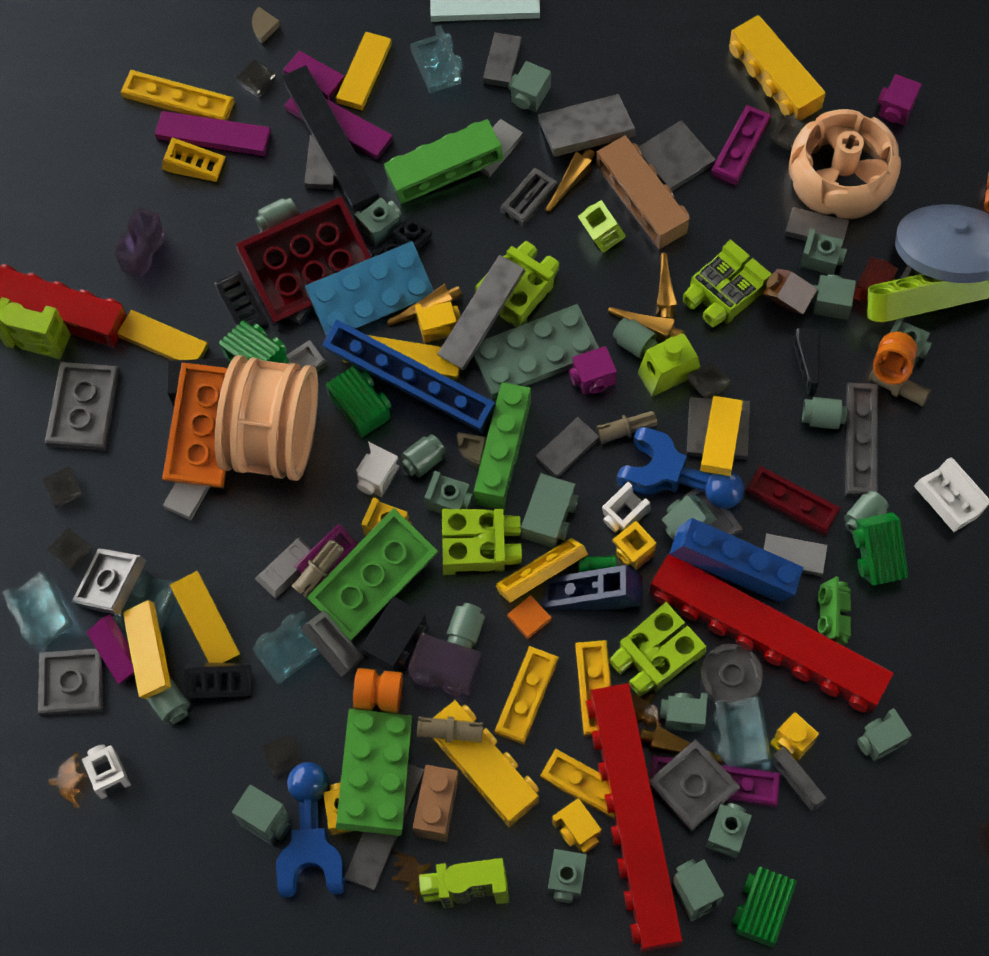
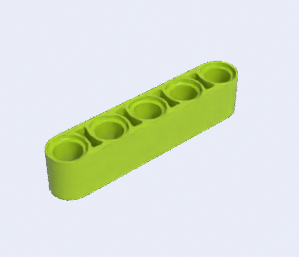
[867,274,989,322]

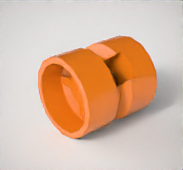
[873,331,918,385]
[353,668,403,713]

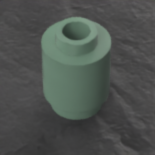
[255,198,300,232]
[613,318,658,359]
[802,397,847,429]
[400,434,446,478]
[844,491,889,534]
[446,603,485,652]
[147,679,190,724]

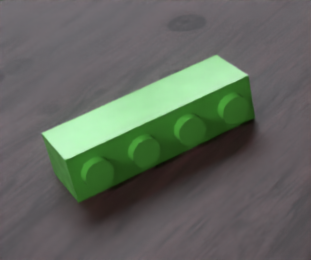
[384,119,504,205]
[474,382,531,510]

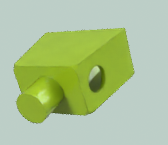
[638,333,701,397]

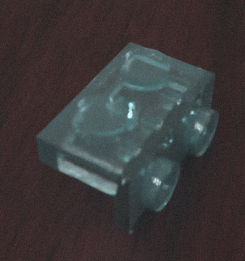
[410,25,464,94]
[113,569,177,634]
[3,572,74,645]
[252,611,321,685]
[713,696,772,768]

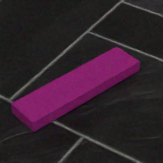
[285,97,393,161]
[155,111,271,156]
[649,755,781,807]

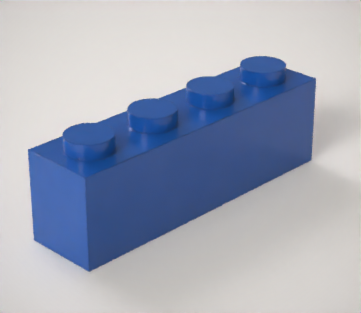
[669,518,804,603]

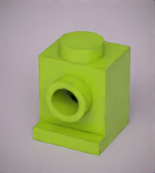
[578,200,627,253]

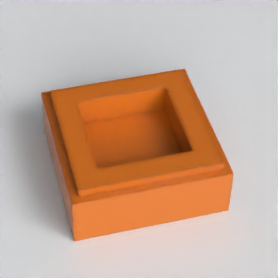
[507,595,551,640]

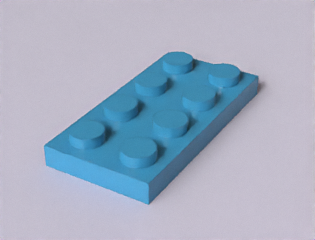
[305,241,434,337]

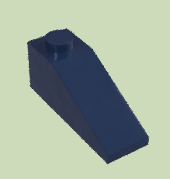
[542,565,643,610]

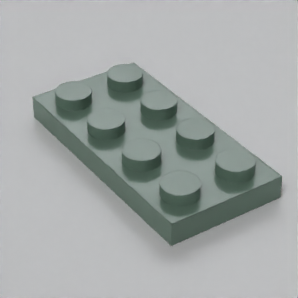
[473,304,599,399]

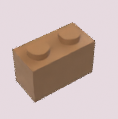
[413,765,459,842]

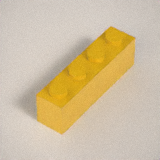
[729,15,826,124]
[433,700,539,828]

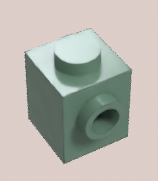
[509,61,551,112]
[810,275,856,320]
[662,495,717,540]
[706,803,752,859]
[548,849,587,903]

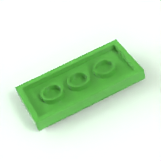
[307,508,439,641]
[336,708,412,836]

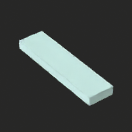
[430,0,540,22]

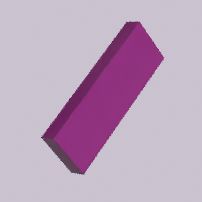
[711,105,772,186]

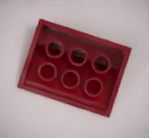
[236,196,371,323]

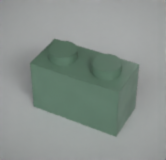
[521,473,579,548]
[232,784,291,846]
[671,859,724,922]

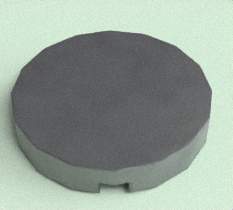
[700,644,763,707]

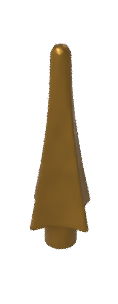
[545,148,595,213]
[656,252,677,319]
[387,284,463,326]
[608,307,684,342]
[640,725,725,763]

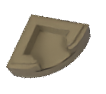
[252,7,280,44]
[457,432,487,468]

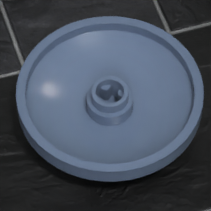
[895,204,989,283]

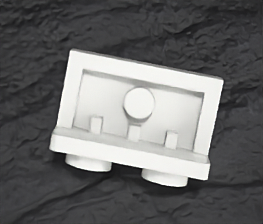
[914,457,989,532]

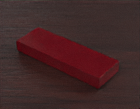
[745,466,841,536]

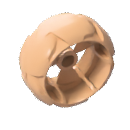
[789,109,901,220]

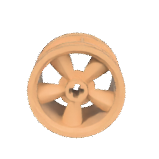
[215,355,318,481]

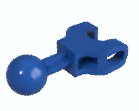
[616,427,744,509]
[276,762,345,898]

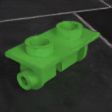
[818,576,851,645]

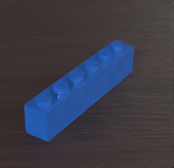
[322,319,496,434]

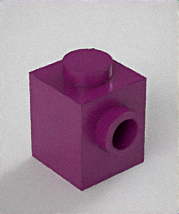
[877,74,922,126]
[569,346,617,395]

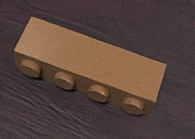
[596,135,690,249]

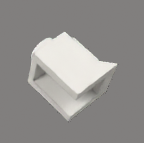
[356,442,400,497]
[602,482,651,532]
[82,744,131,799]

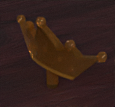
[631,694,662,727]
[48,752,86,808]
[392,850,431,904]

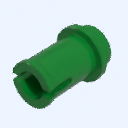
[578,555,617,573]

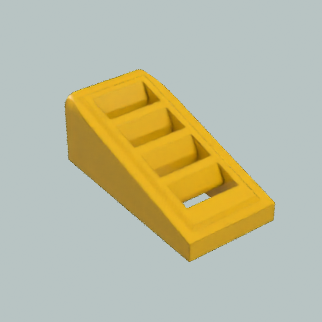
[162,137,226,182]

